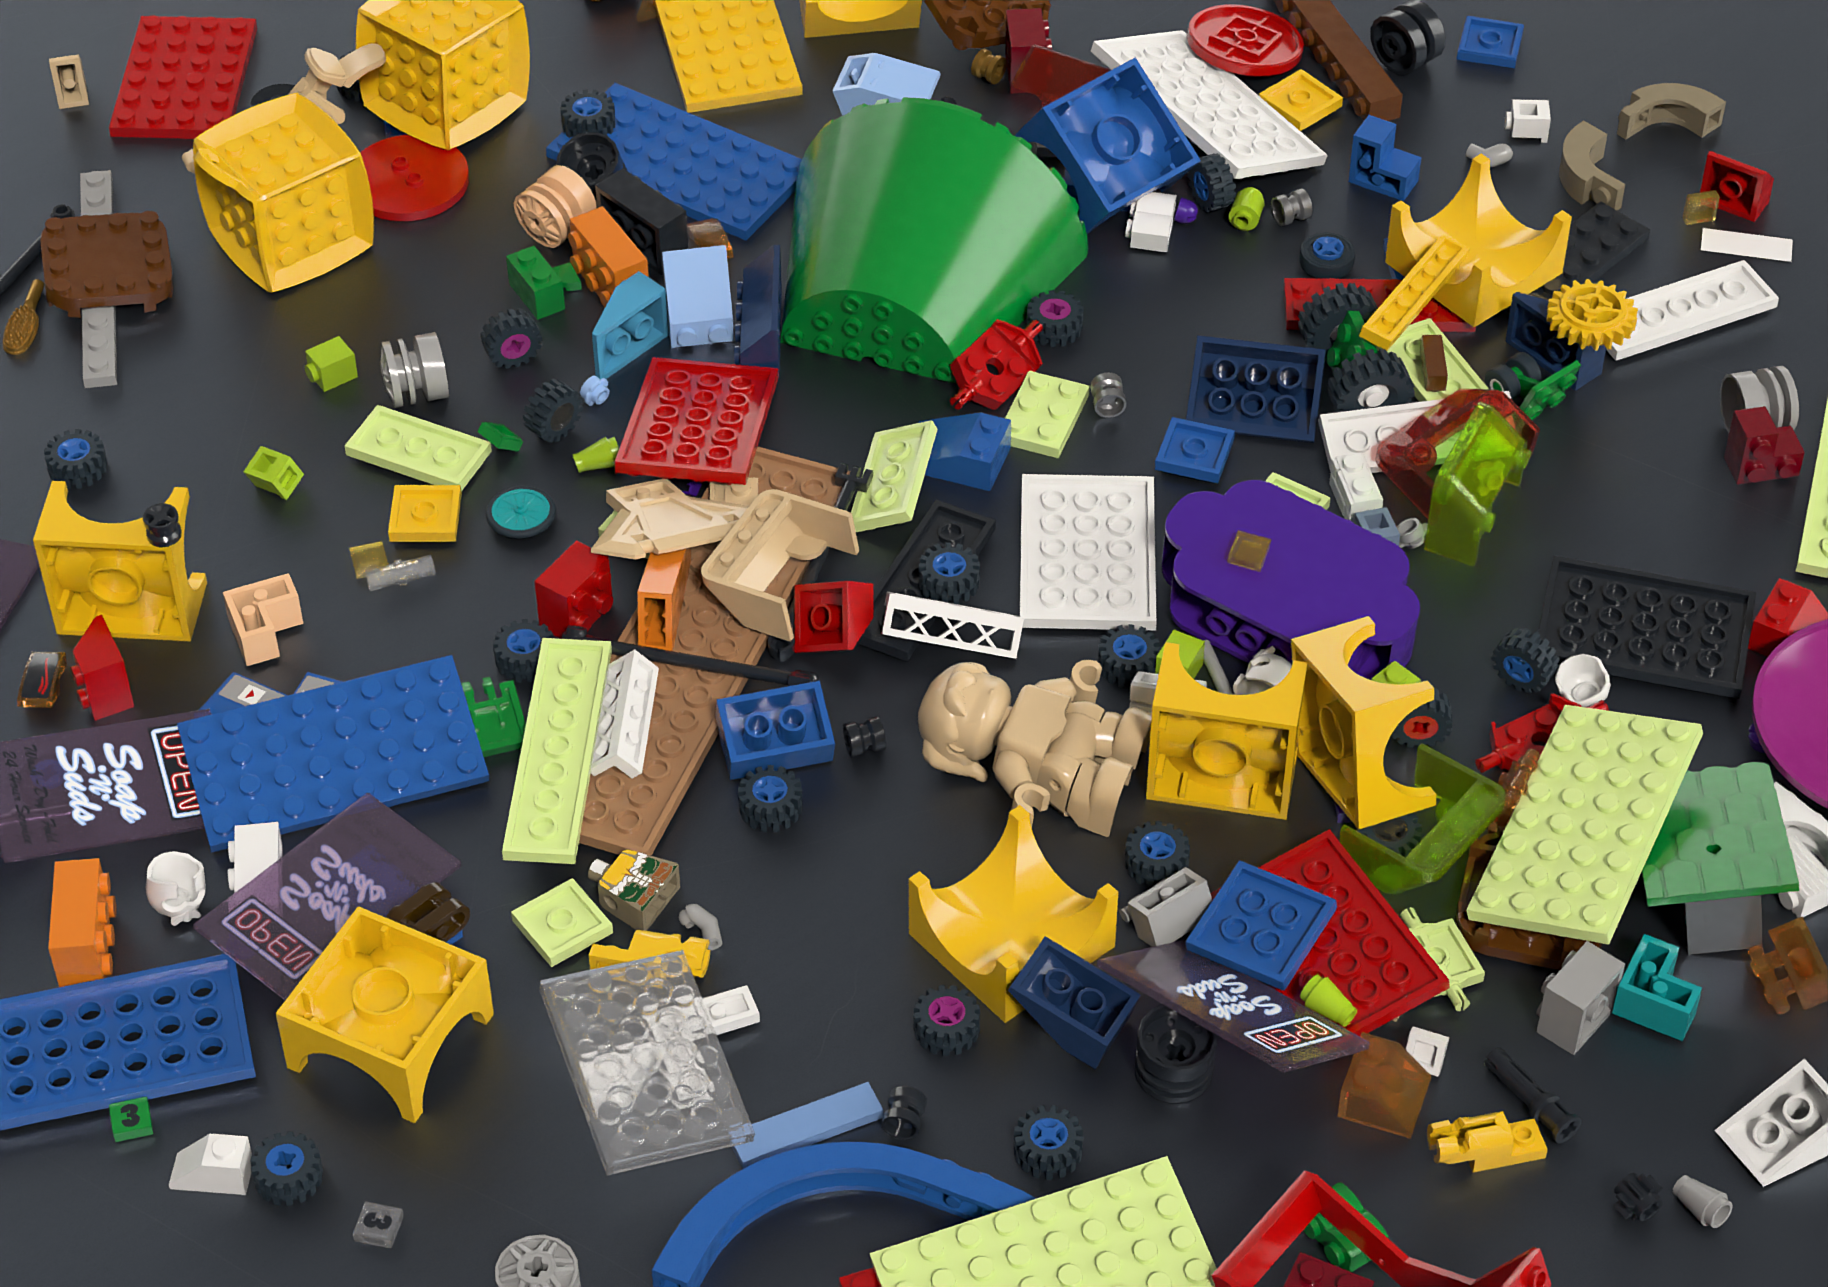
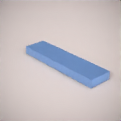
[728,1082,884,1169]

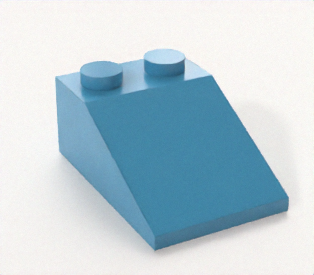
[592,271,669,379]

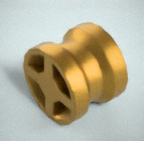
[971,48,1007,84]

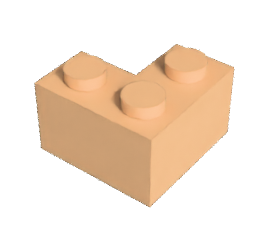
[223,573,303,666]

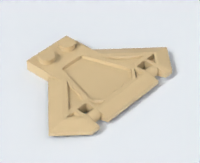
[591,479,749,560]

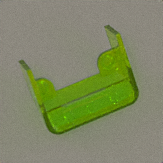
[1424,402,1531,567]
[1340,743,1506,894]

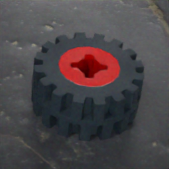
[1391,688,1452,749]

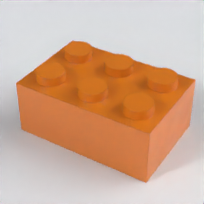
[568,206,649,308]
[48,858,117,987]

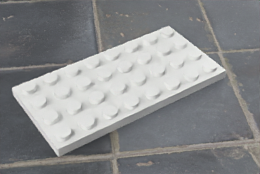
[1091,30,1327,179]

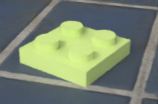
[511,878,613,967]

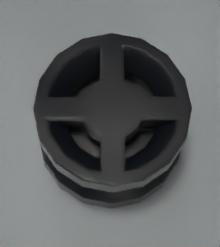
[143,503,182,547]

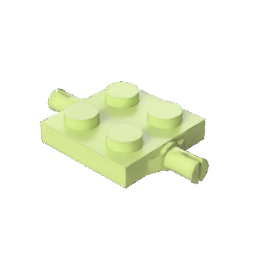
[1400,907,1485,1011]

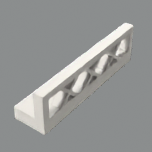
[881,591,1024,659]
[591,649,659,778]

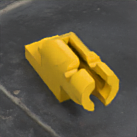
[589,930,710,990]
[1427,1111,1548,1173]

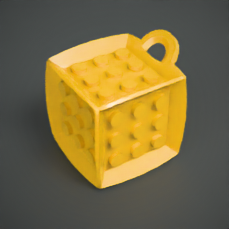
[356,0,530,150]
[193,93,374,293]

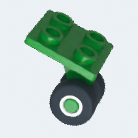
[1484,352,1581,424]

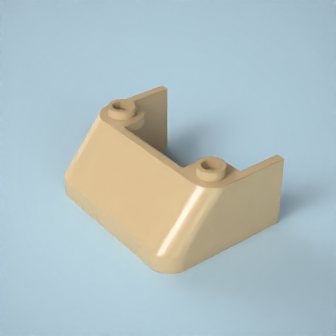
[701,489,859,642]

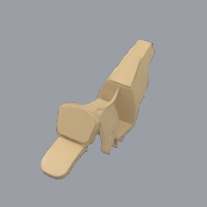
[182,43,386,174]

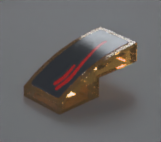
[17,652,67,708]

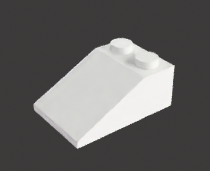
[1715,1058,1828,1187]

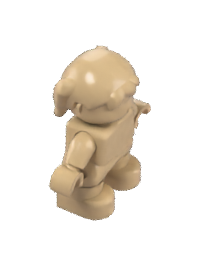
[918,660,1152,837]

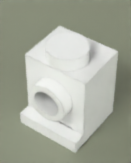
[1505,99,1551,143]

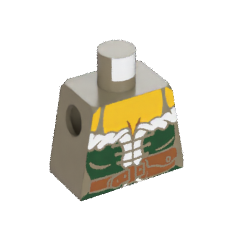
[588,850,680,931]

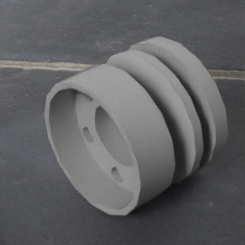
[380,332,449,408]
[1720,366,1799,433]
[495,1235,581,1287]

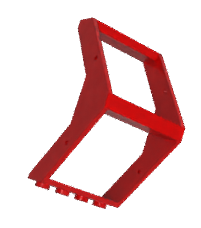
[1211,1170,1552,1287]

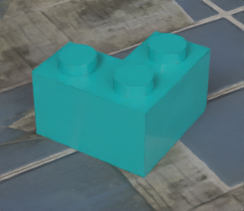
[1612,934,1702,1041]

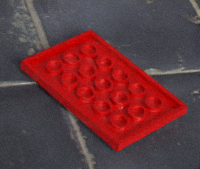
[109,15,257,139]
[615,357,778,485]
[1210,829,1450,1058]

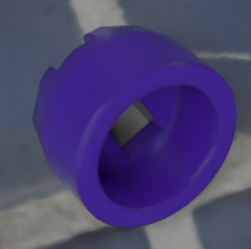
[1174,197,1198,224]

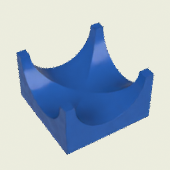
[1015,57,1201,234]

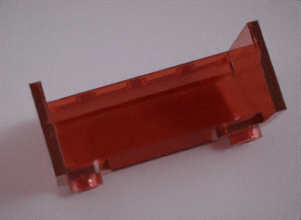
[1375,388,1540,525]

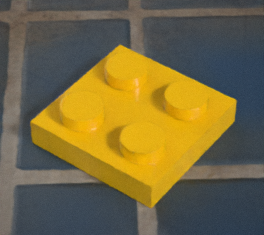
[1259,69,1343,131]
[388,485,462,542]

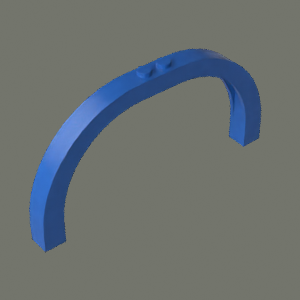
[652,1142,1037,1287]

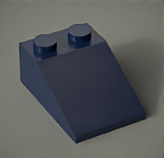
[1505,292,1606,391]
[1008,936,1141,1069]

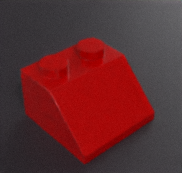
[1698,151,1774,222]
[1748,578,1828,657]
[795,581,874,653]
[70,615,134,720]

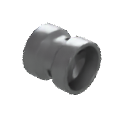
[1271,189,1313,226]
[1090,372,1126,418]

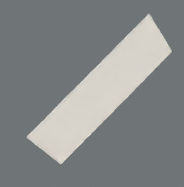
[1701,228,1793,262]

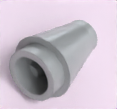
[1673,1175,1733,1228]

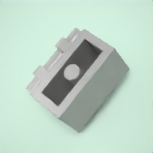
[1119,867,1212,951]

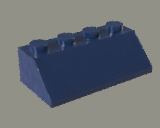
[734,245,782,377]

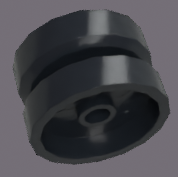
[1370,0,1445,75]

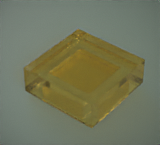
[1682,190,1720,225]
[1228,530,1271,572]
[349,541,390,579]

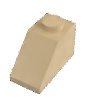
[49,54,89,109]

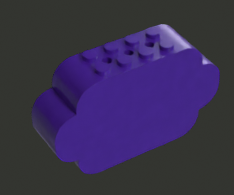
[1161,480,1420,680]

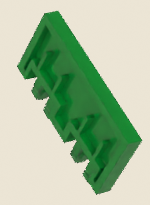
[461,676,526,757]

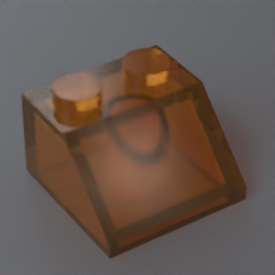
[1337,1032,1432,1139]

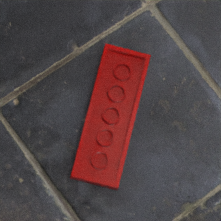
[1283,278,1476,332]

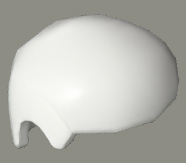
[1555,654,1611,707]

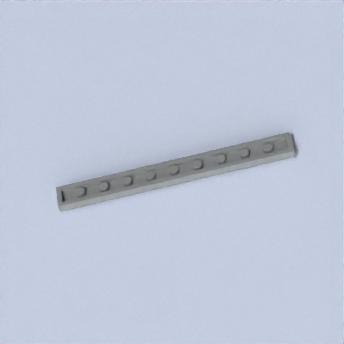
[80,170,117,388]

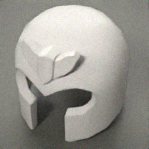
[1233,646,1292,695]
[146,851,206,926]

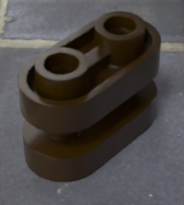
[386,882,470,942]

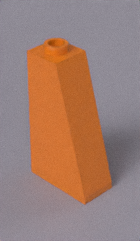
[637,547,691,651]

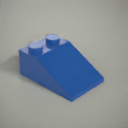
[918,412,1011,491]

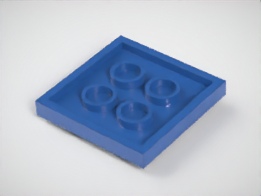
[1186,860,1337,991]

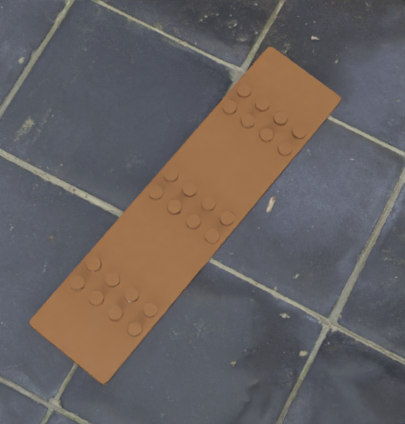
[579,447,851,856]

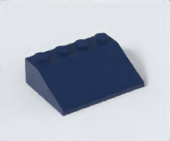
[1186,335,1326,443]

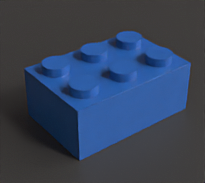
[715,681,835,780]

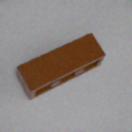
[1420,335,1448,391]

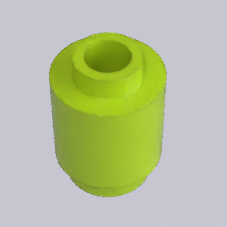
[1229,187,1265,231]

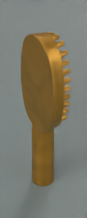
[3,279,44,355]

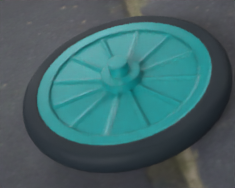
[486,486,556,539]

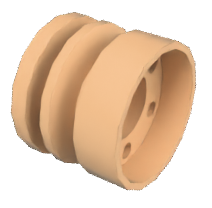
[514,165,597,248]

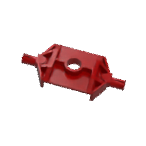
[950,319,1043,410]
[1475,693,1609,780]

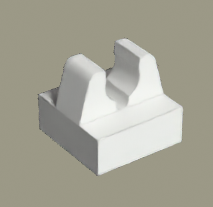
[1402,1027,1449,1076]

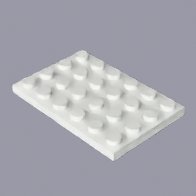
[1020,474,1156,630]

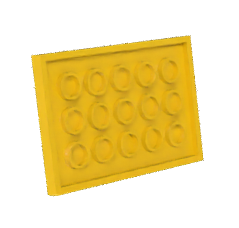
[653,0,803,113]

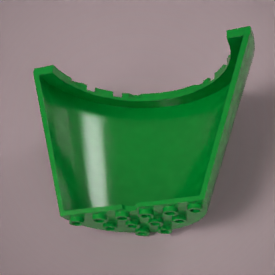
[781,97,1088,384]

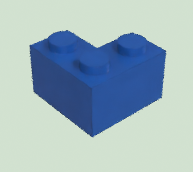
[1348,115,1422,201]

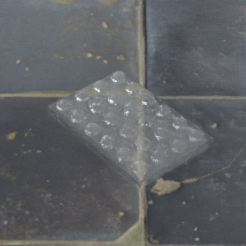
[539,950,755,1176]

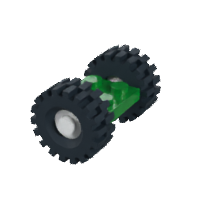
[1298,283,1415,413]

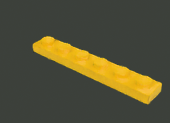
[1359,234,1470,351]

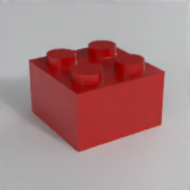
[534,540,613,639]

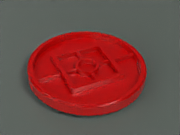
[1187,4,1304,76]
[360,135,469,221]

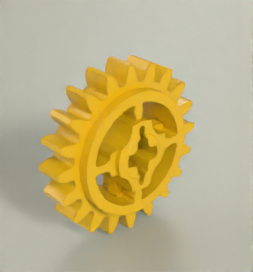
[1546,279,1638,351]

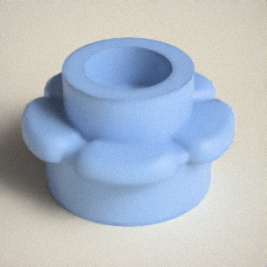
[580,376,610,406]

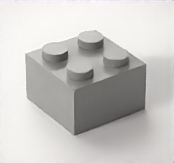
[1536,941,1625,1055]

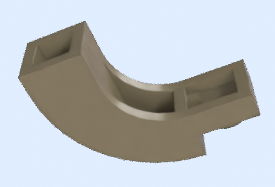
[1617,83,1726,140]
[1559,120,1625,210]

